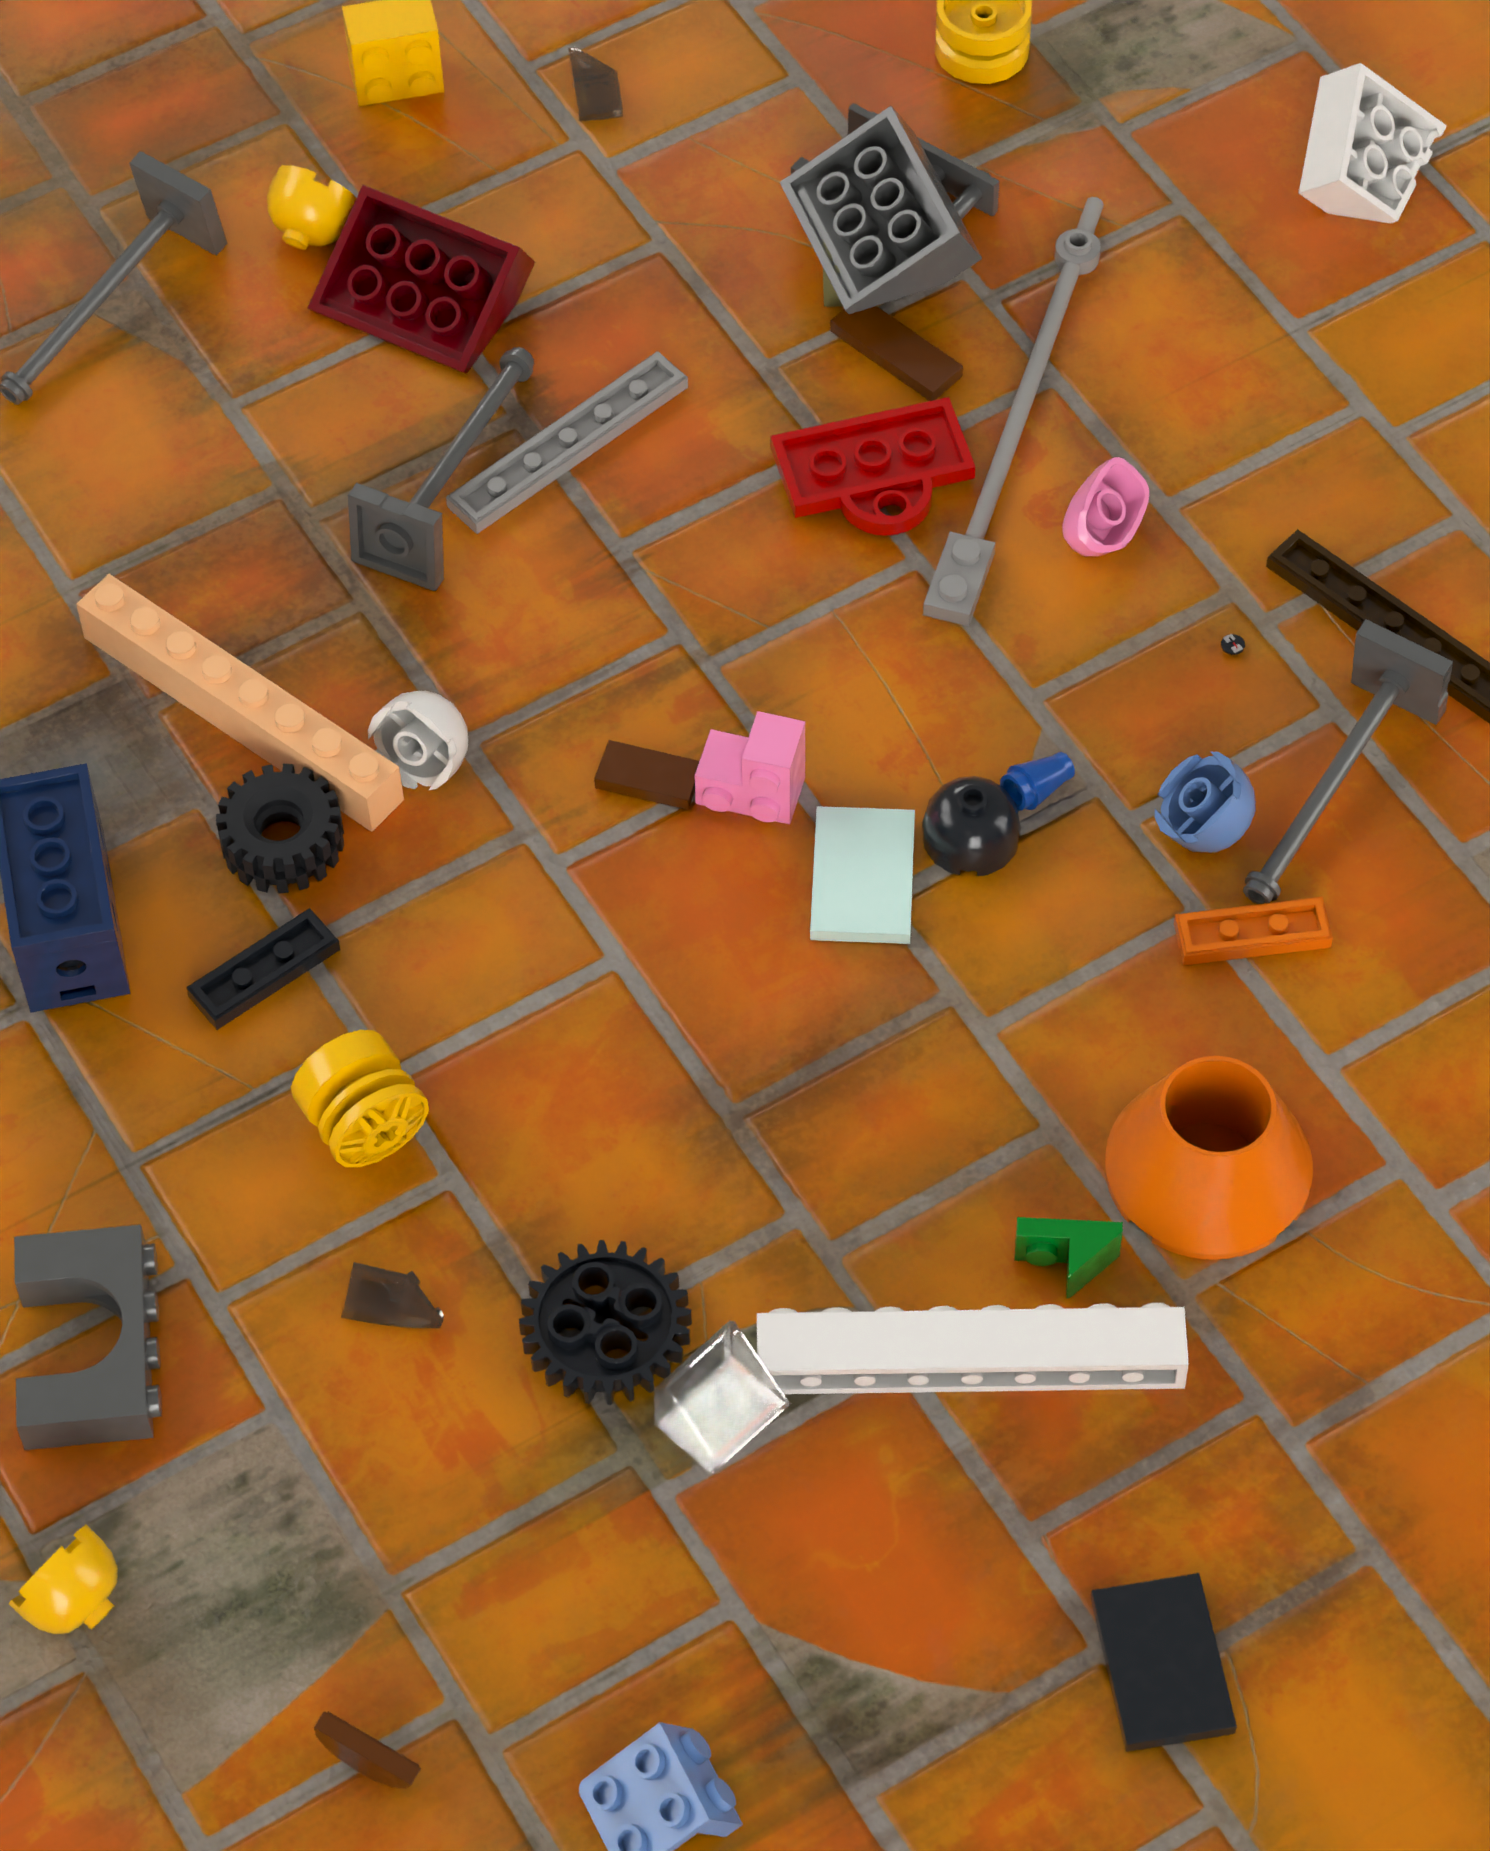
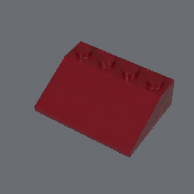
[307,185,535,375]

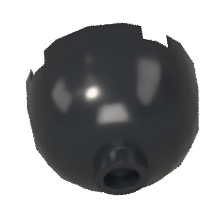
[922,776,1021,876]

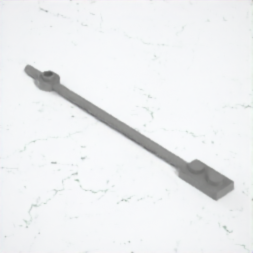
[923,197,1104,626]

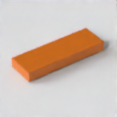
[1174,897,1333,966]

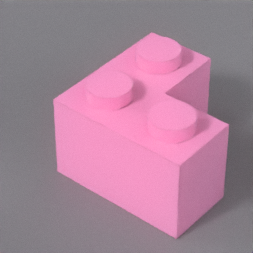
[695,711,805,825]

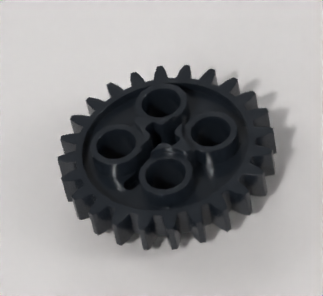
[519,1240,692,1405]

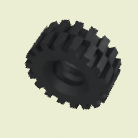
[216,764,344,894]

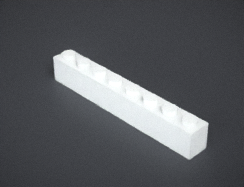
[757,1303,1189,1395]

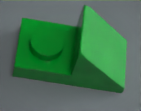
[1014,1217,1123,1298]

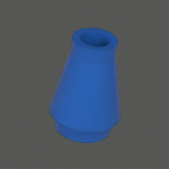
[1000,752,1075,811]

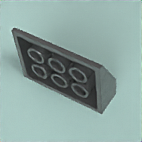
[780,106,982,314]

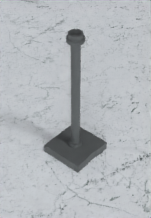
[0,151,227,405]
[348,347,534,591]
[1243,619,1453,904]

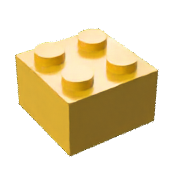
[342,0,444,106]

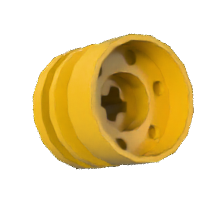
[291,1030,429,1167]

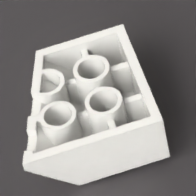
[1299,63,1447,223]

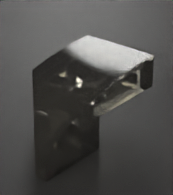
[568,47,623,122]
[341,1262,444,1328]

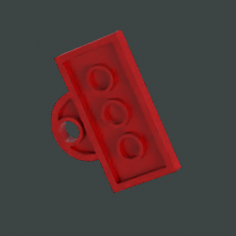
[770,397,976,536]

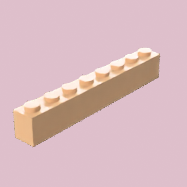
[76,574,404,832]

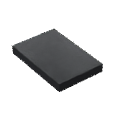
[1091,1573,1237,1752]

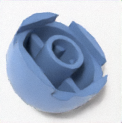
[1155,751,1256,853]

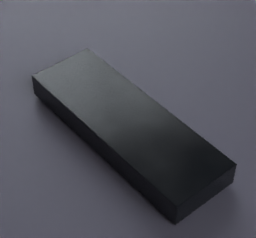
[186,908,340,1030]

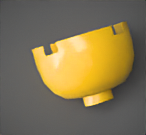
[267,165,356,250]
[8,1524,118,1634]

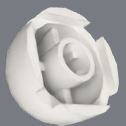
[368,690,468,790]

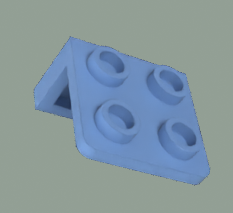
[579,1722,743,1851]

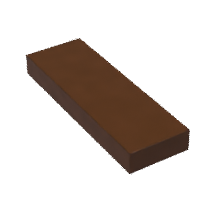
[830,306,963,401]

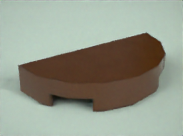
[314,1711,421,1789]

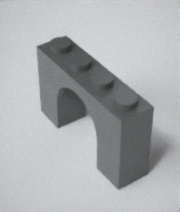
[14,1225,162,1450]

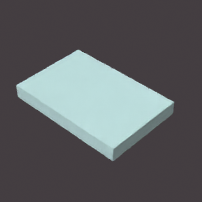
[810,806,915,944]

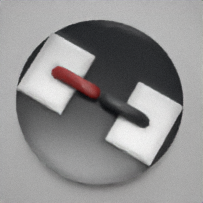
[1221,634,1245,655]

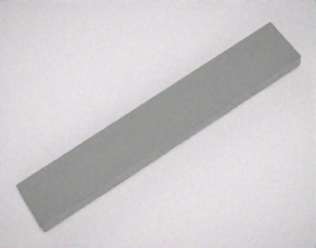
[446,351,688,534]

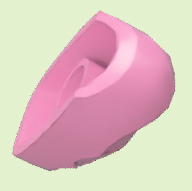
[1062,457,1149,556]

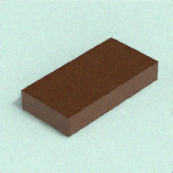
[594,740,699,810]

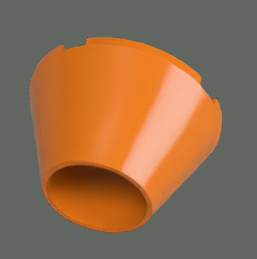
[1105,1056,1313,1260]

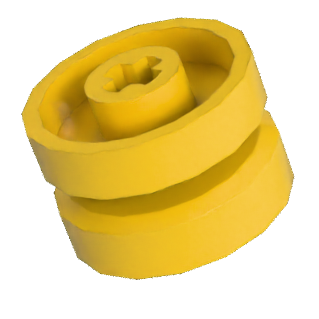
[935,0,1032,84]

